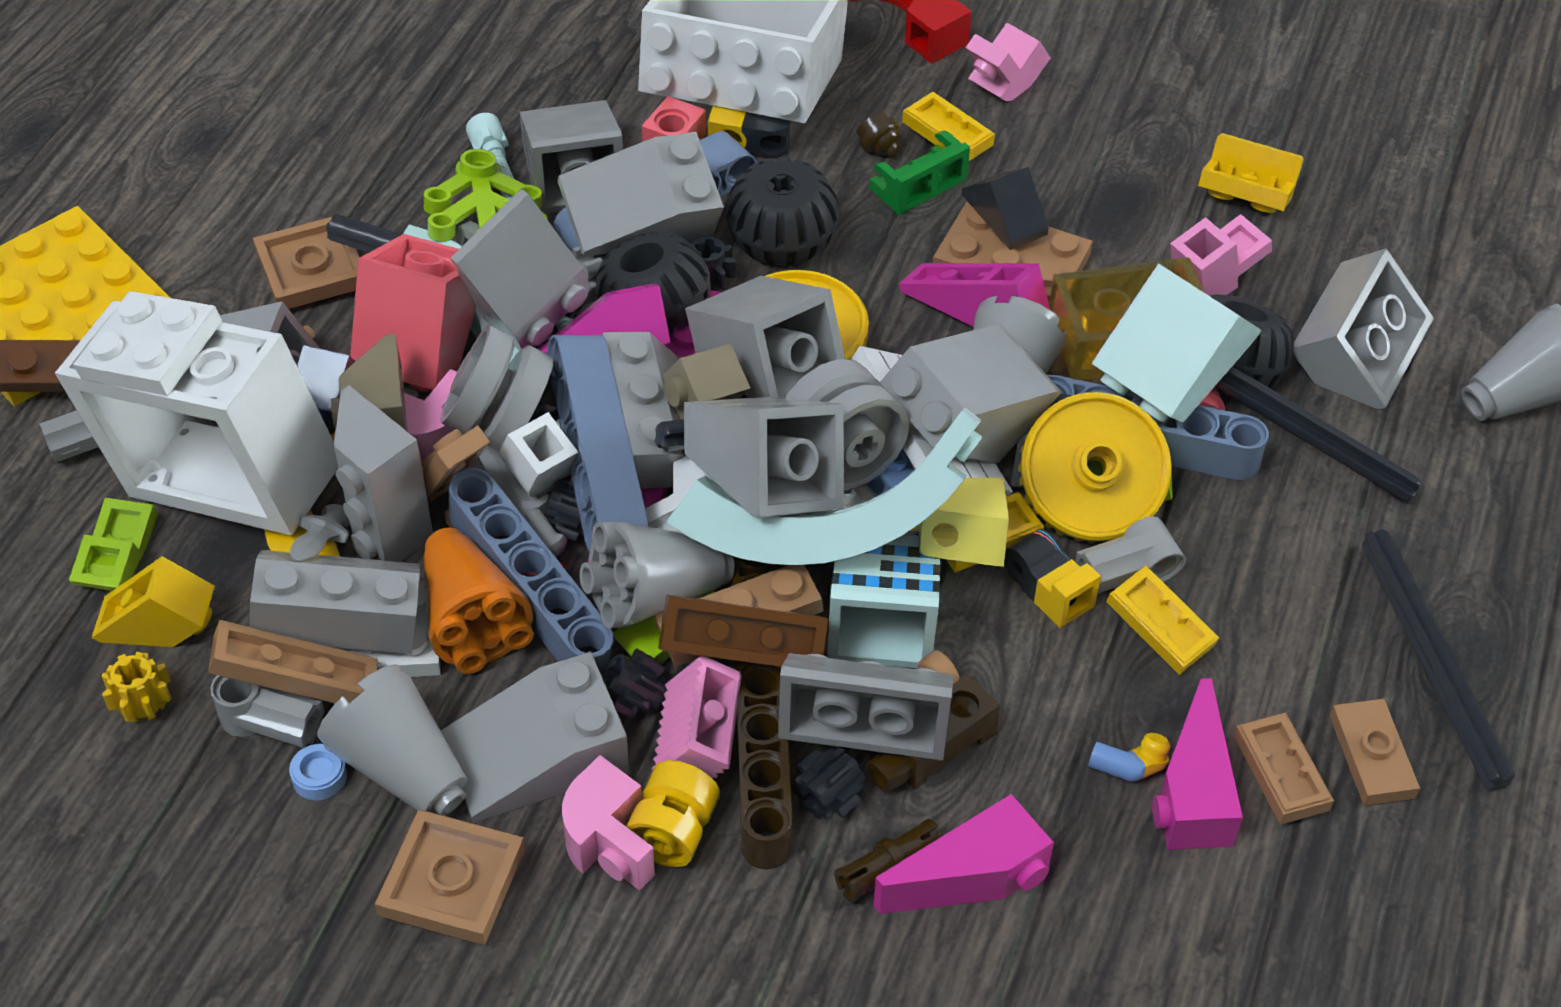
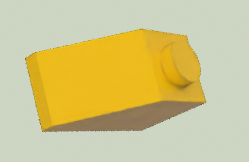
[91,556,215,647]

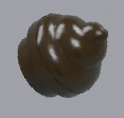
[856,111,900,157]

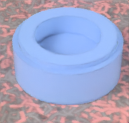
[289,744,347,801]

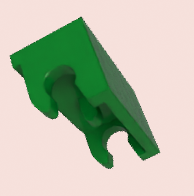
[869,130,970,215]

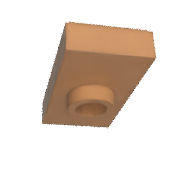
[1329,699,1420,806]
[1234,712,1334,825]

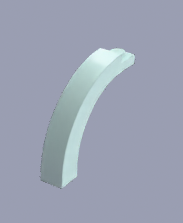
[666,408,982,565]

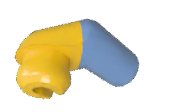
[1088,733,1171,782]

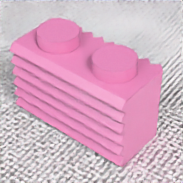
[652,656,741,778]

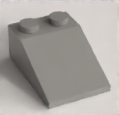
[557,132,724,257]
[450,189,592,351]
[441,652,629,823]

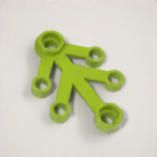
[423,149,548,242]

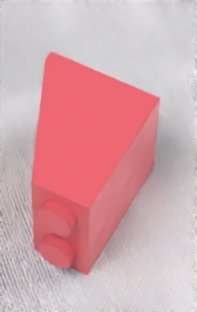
[350,234,477,392]

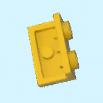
[1198,133,1304,213]

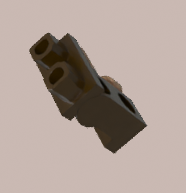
[838,650,1000,793]

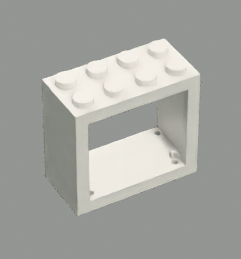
[638,0,848,123]
[55,301,338,536]

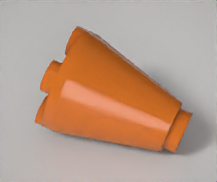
[423,528,534,674]

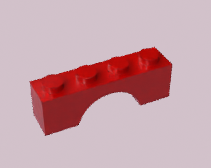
[850,0,972,64]

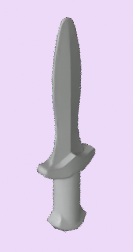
[479,446,567,557]
[290,504,350,562]

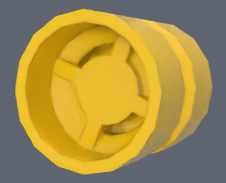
[626,760,720,867]

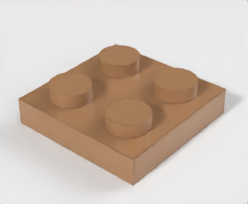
[253,214,360,309]
[375,809,525,945]

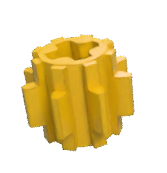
[102,652,171,722]

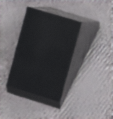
[961,167,1049,250]

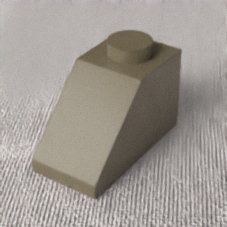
[331,334,408,432]
[662,343,750,420]

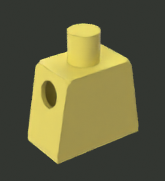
[910,477,1009,567]

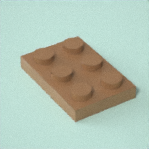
[933,202,1093,312]

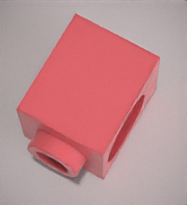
[642,96,706,142]

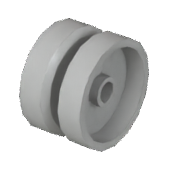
[440,324,554,451]
[785,359,910,490]

